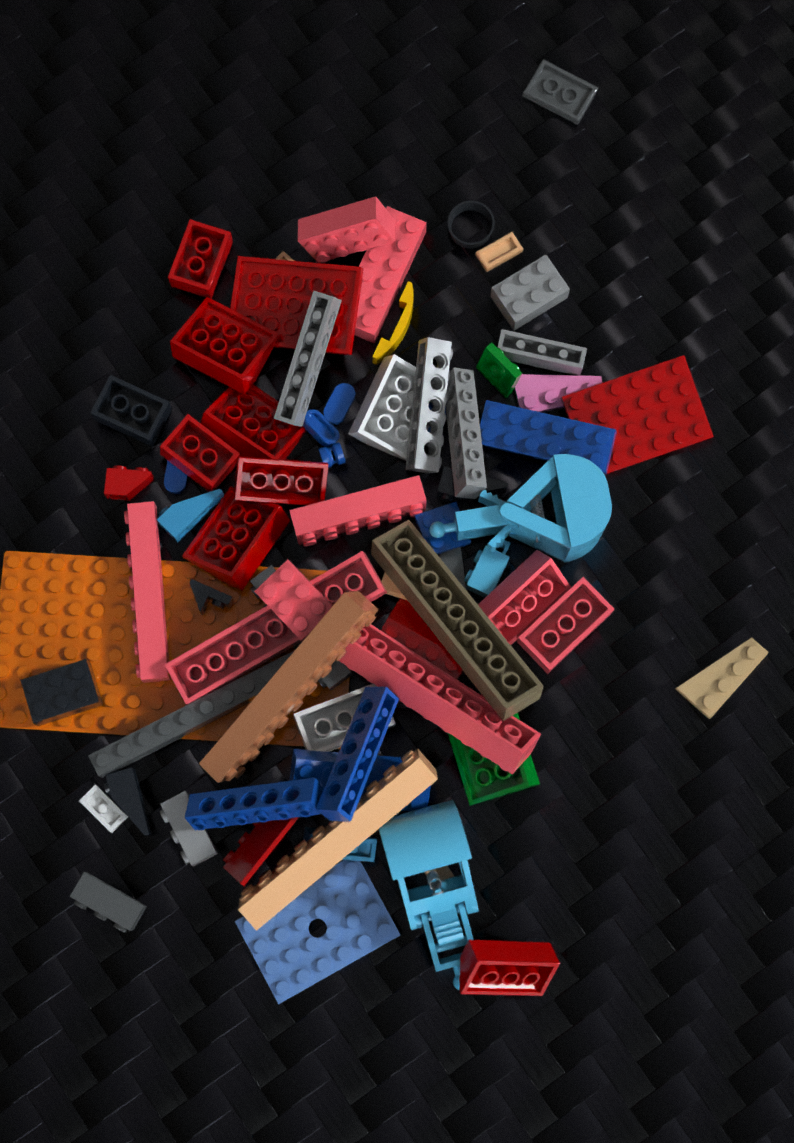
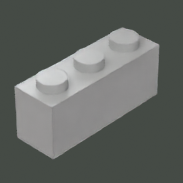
[160,791,218,866]

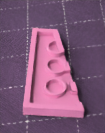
[514,374,603,413]

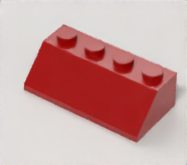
[234,456,329,505]
[459,940,560,996]

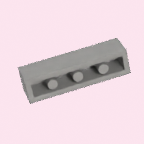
[498,329,587,376]

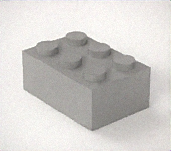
[490,255,570,330]

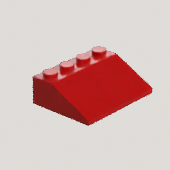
[170,297,279,395]
[201,384,307,460]
[182,487,290,591]
[381,598,463,680]
[223,817,299,886]

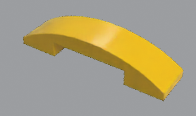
[372,281,413,365]

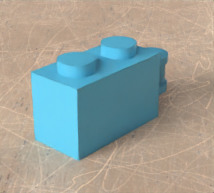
[464,540,511,598]

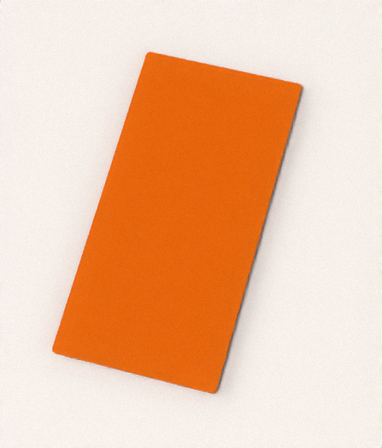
[0,551,350,749]

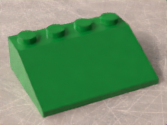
[448,713,540,805]

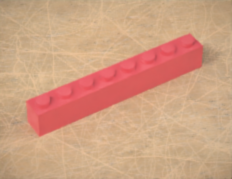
[124,501,171,683]

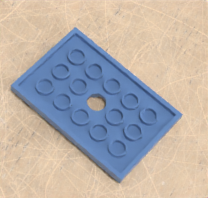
[235,860,400,1004]

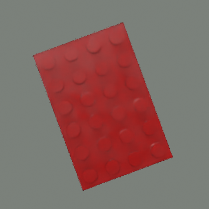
[230,256,364,355]
[561,355,714,475]

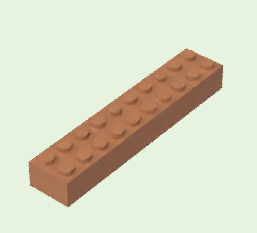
[199,591,378,783]

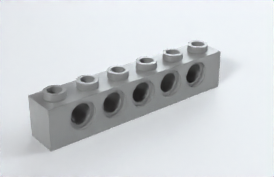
[274,291,342,427]
[406,337,453,474]
[445,367,487,499]

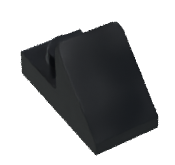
[190,579,234,616]

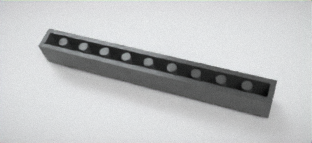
[88,651,294,778]

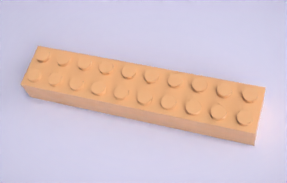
[238,749,438,931]

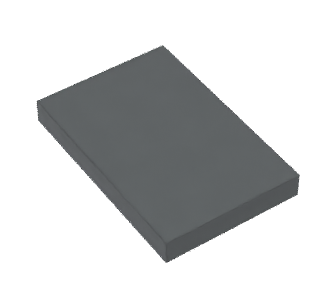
[523,59,598,125]

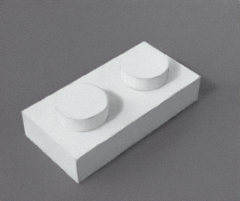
[79,784,128,833]

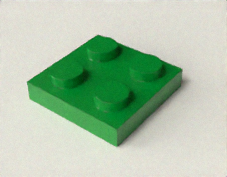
[476,343,522,398]

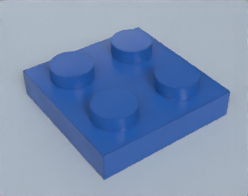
[414,502,471,555]

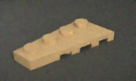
[676,638,769,719]

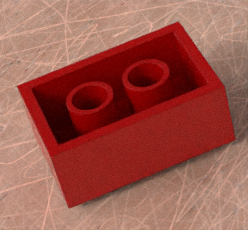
[168,219,233,299]
[160,414,240,492]

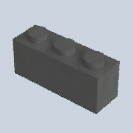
[70,872,147,932]

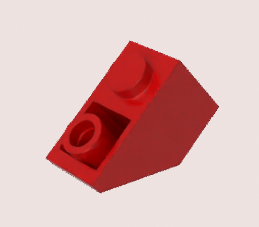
[104,465,154,500]

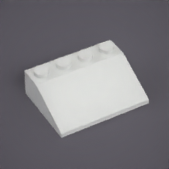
[348,354,435,461]

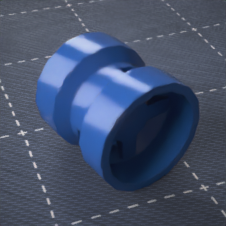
[318,442,346,468]

